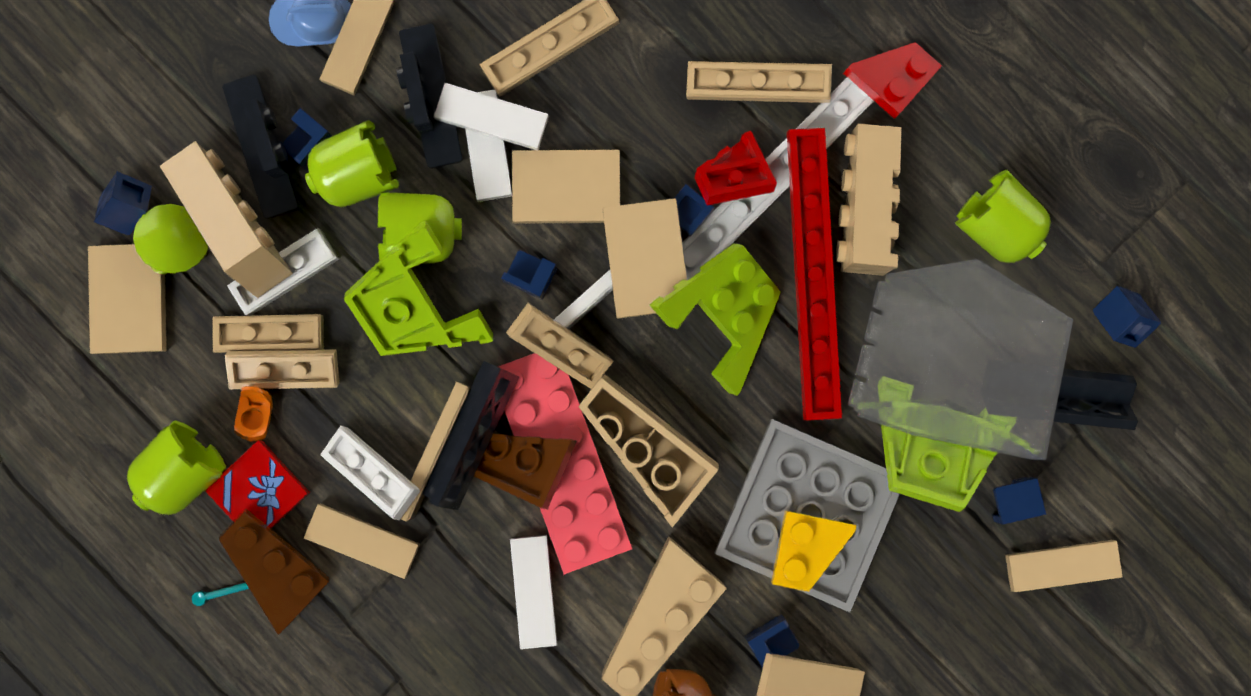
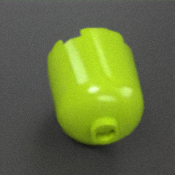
[305,120,399,207]
[955,170,1051,263]
[378,192,462,264]
[127,420,226,515]

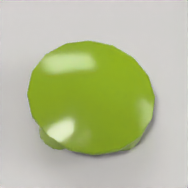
[133,204,208,274]

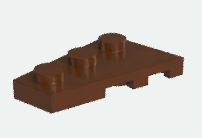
[474,434,577,510]
[219,508,329,635]

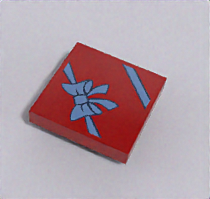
[205,440,310,529]

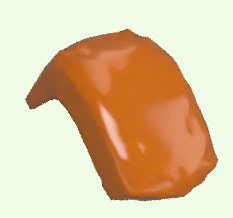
[234,386,273,441]

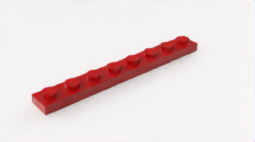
[787,128,842,421]

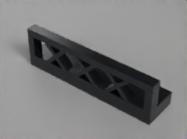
[422,361,519,510]
[981,361,1138,430]

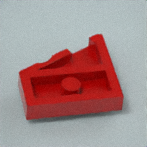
[843,42,942,119]
[694,131,777,206]

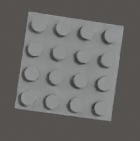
[714,419,899,612]

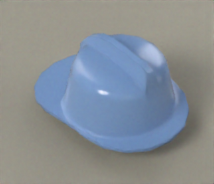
[269,0,351,47]

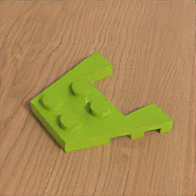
[344,221,493,356]
[649,243,781,396]
[876,377,1017,512]

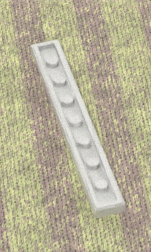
[682,77,874,280]

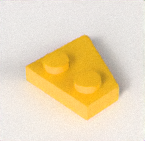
[771,510,857,592]

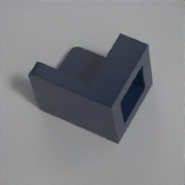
[283,108,332,171]
[94,171,152,235]
[675,184,714,237]
[501,250,558,300]
[1093,286,1162,348]
[992,477,1046,525]
[744,614,800,668]

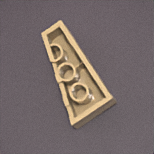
[836,124,901,276]
[160,141,293,298]
[578,375,719,527]
[602,536,727,696]

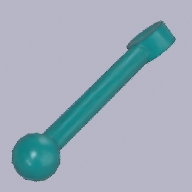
[192,583,249,606]

